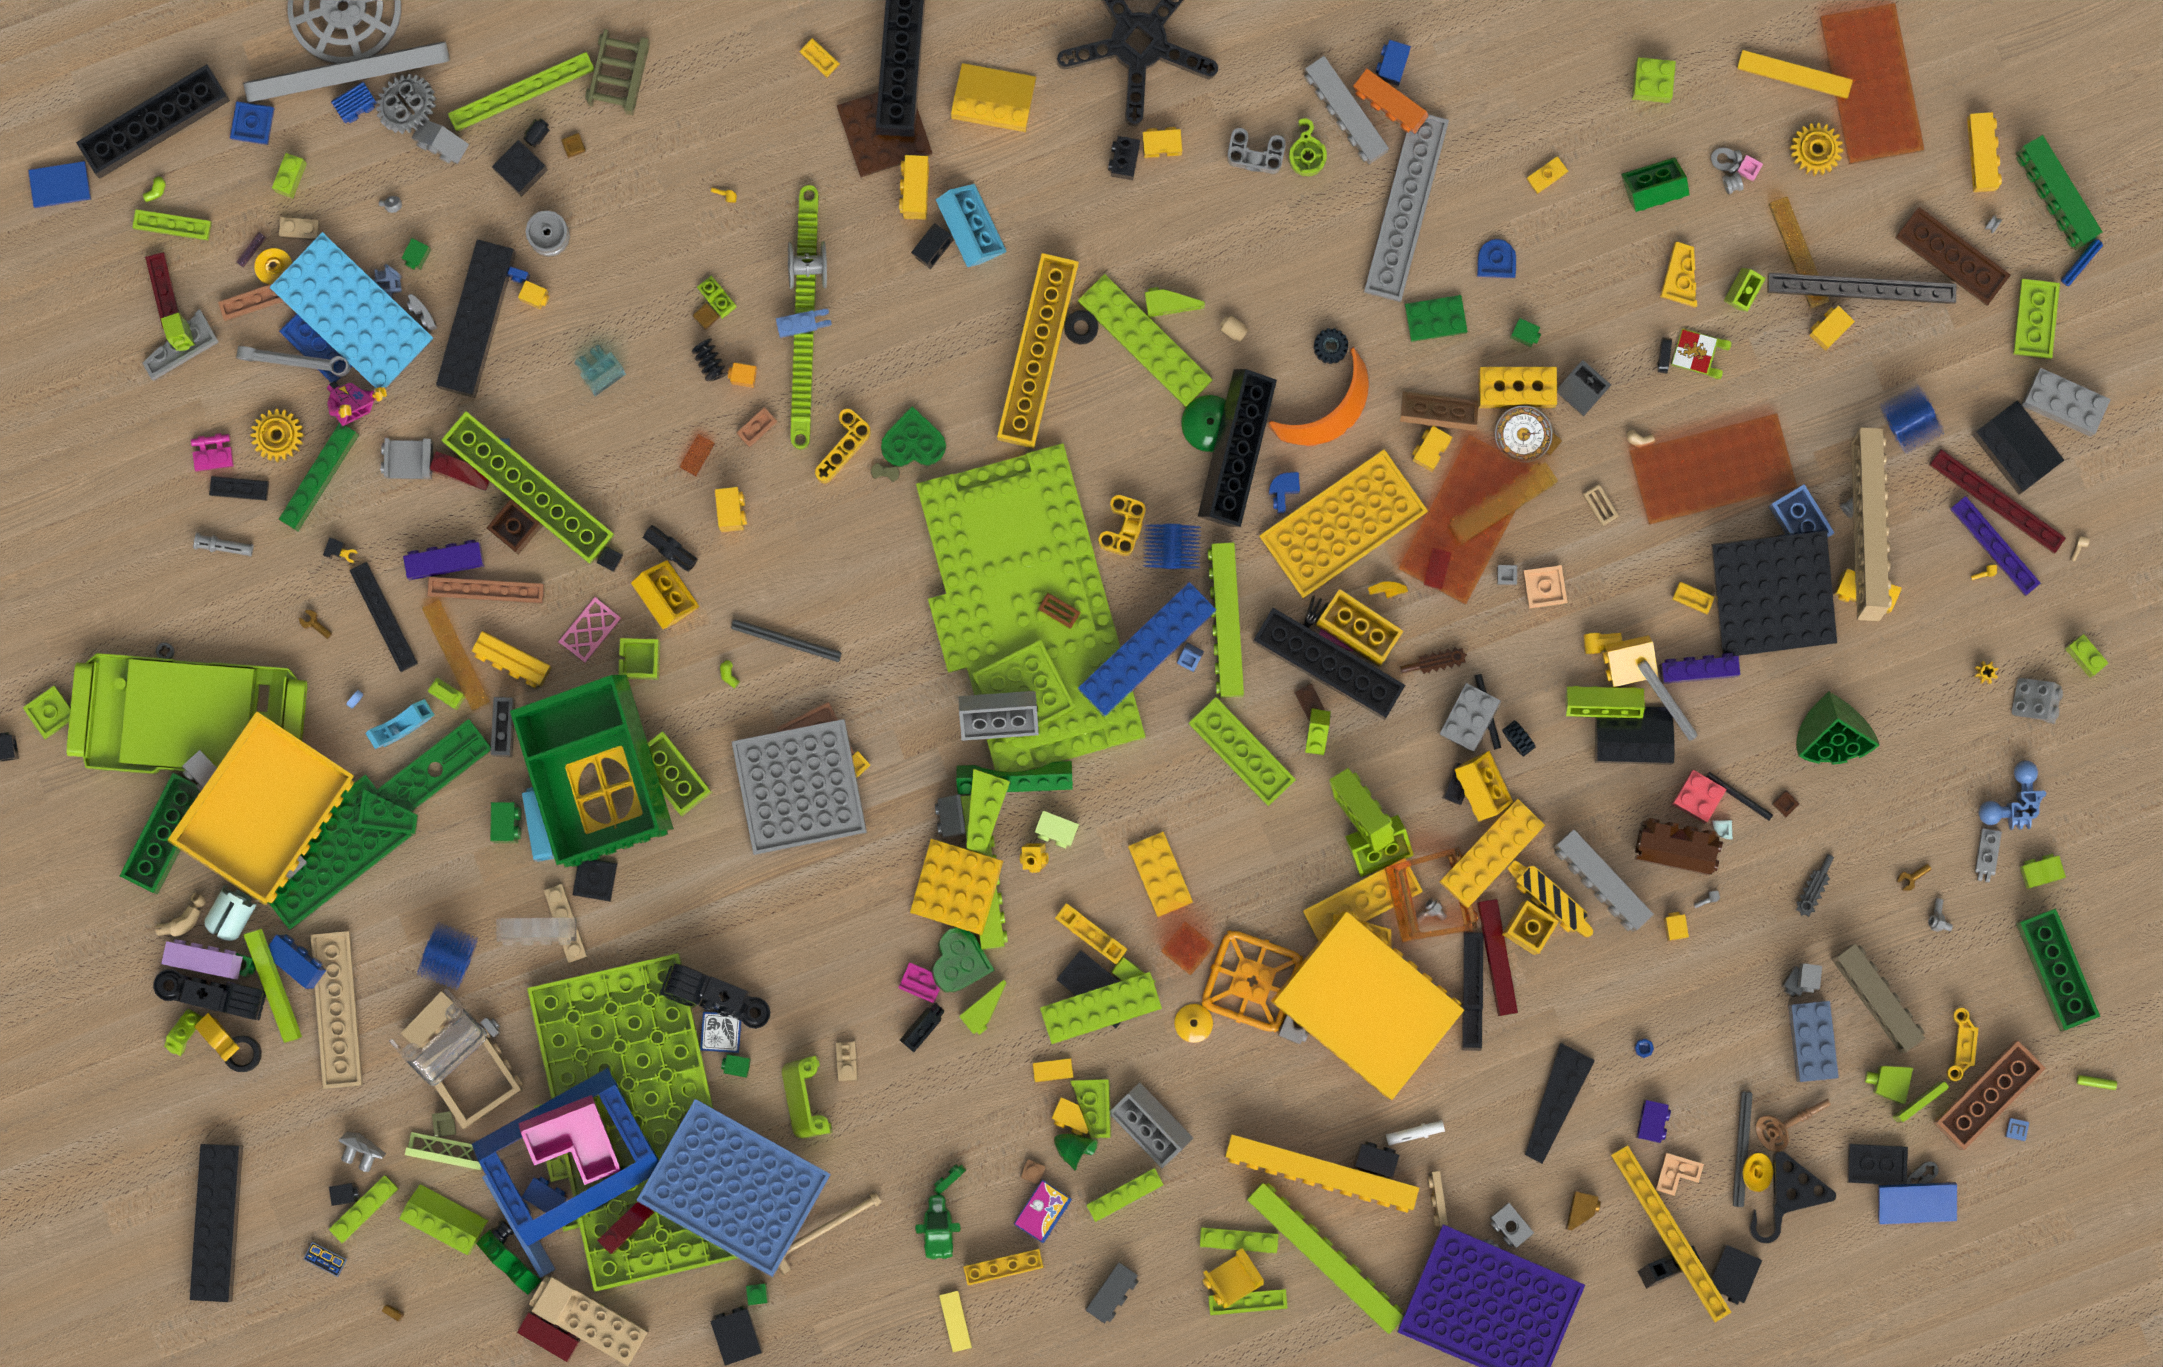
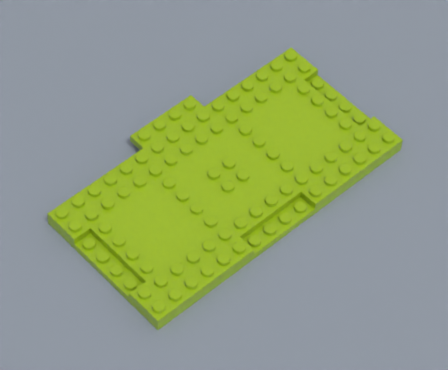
[916,443,1146,772]
[527,953,738,1292]

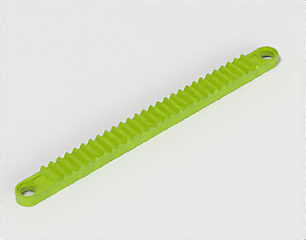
[791,185,819,450]

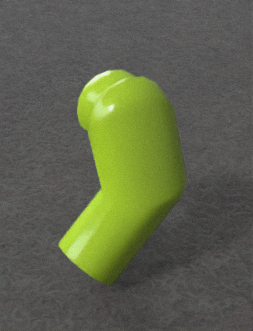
[143,176,166,203]

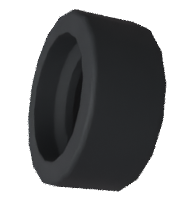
[225,1036,262,1072]

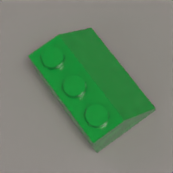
[1621,157,1690,212]

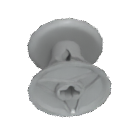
[788,241,827,289]

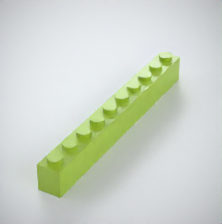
[1247,1183,1404,1334]

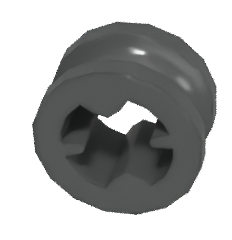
[156,643,175,659]

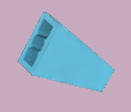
[522,787,554,862]

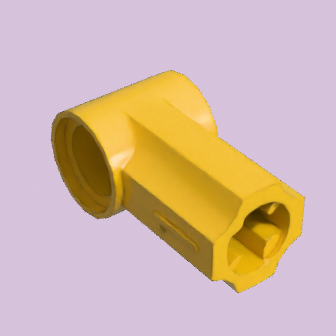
[1583,633,1622,654]

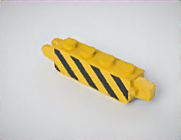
[1507,860,1593,938]

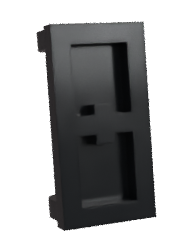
[911,223,954,270]

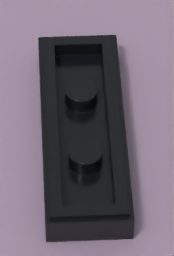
[209,476,269,501]

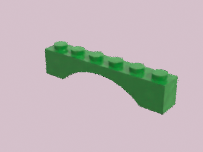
[956,761,1073,794]

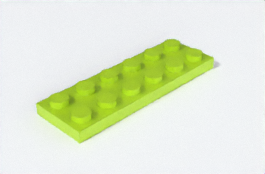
[1188,697,1296,806]
[1040,972,1162,1044]

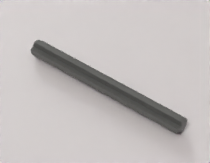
[731,619,842,662]
[1732,1091,1753,1207]

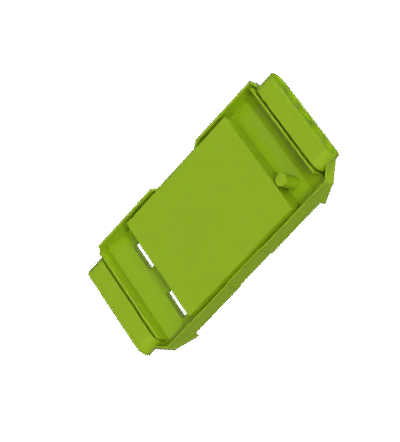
[67,653,307,774]

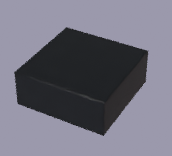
[597,546,623,572]

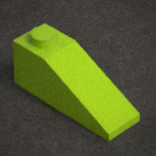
[1144,287,1205,318]
[959,980,1007,1035]

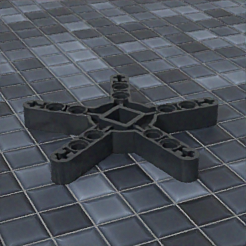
[1057,0,1218,126]

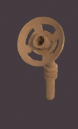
[1756,1098,1831,1152]

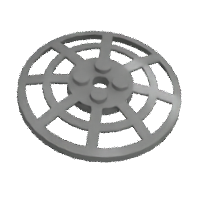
[288,0,401,63]

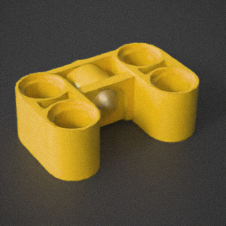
[1098,495,1146,556]

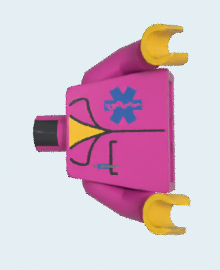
[327,381,387,426]

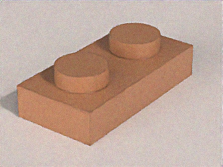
[736,407,777,448]

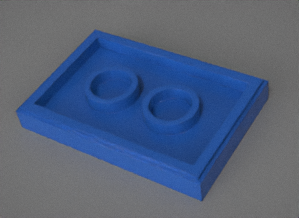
[28,161,91,208]

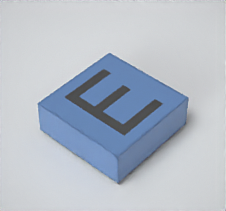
[2005,1118,2029,1141]

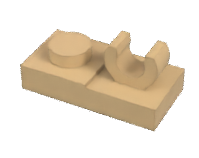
[836,1041,858,1081]

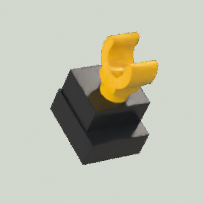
[323,537,358,563]

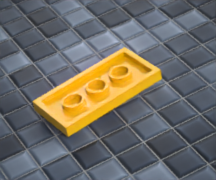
[1128,832,1193,917]

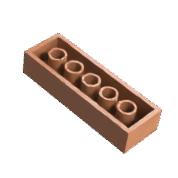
[1933,1041,2046,1150]

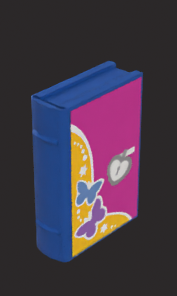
[1014,1180,1072,1244]

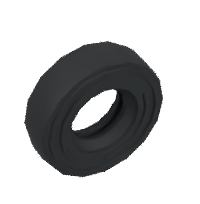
[1064,310,1098,345]

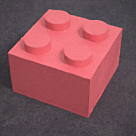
[1671,770,1727,824]

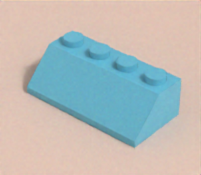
[936,184,1007,267]

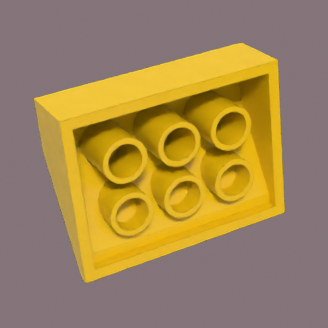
[951,63,1036,132]

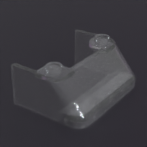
[389,988,487,1086]

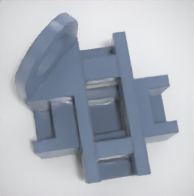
[373,264,402,299]

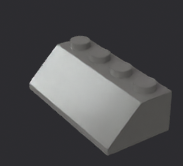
[958,691,1039,741]
[1111,1083,1193,1168]

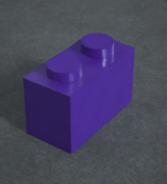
[1636,1100,1671,1143]

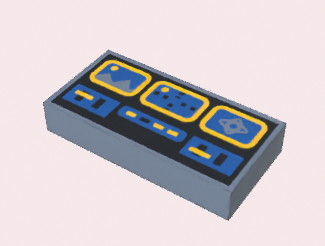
[303,1242,348,1277]

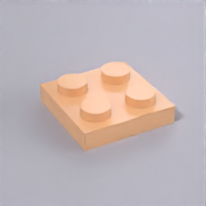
[1523,565,1568,609]

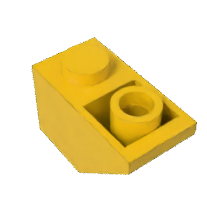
[1051,1097,1088,1136]

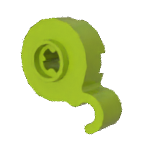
[1289,118,1327,177]

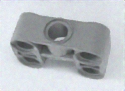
[1227,128,1286,174]

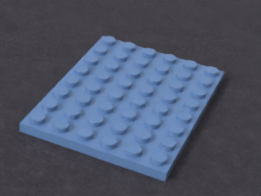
[637,1099,831,1277]

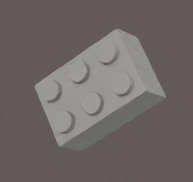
[1440,683,1501,753]

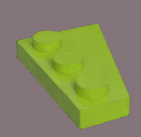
[1071,1079,1111,1138]

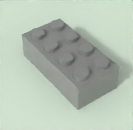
[2021,368,2111,437]

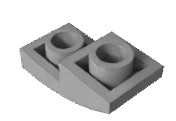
[407,294,437,331]

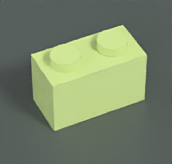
[1035,811,1079,849]

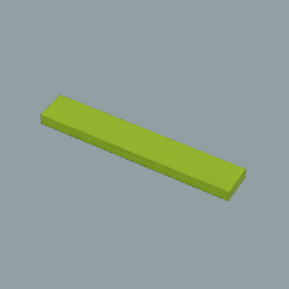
[244,928,302,1043]

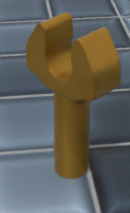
[299,610,332,639]
[1897,864,1932,891]

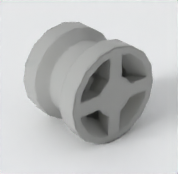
[1723,172,1743,195]

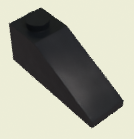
[1637,1245,1702,1289]

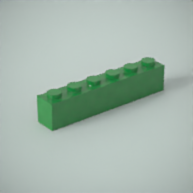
[279,422,359,532]

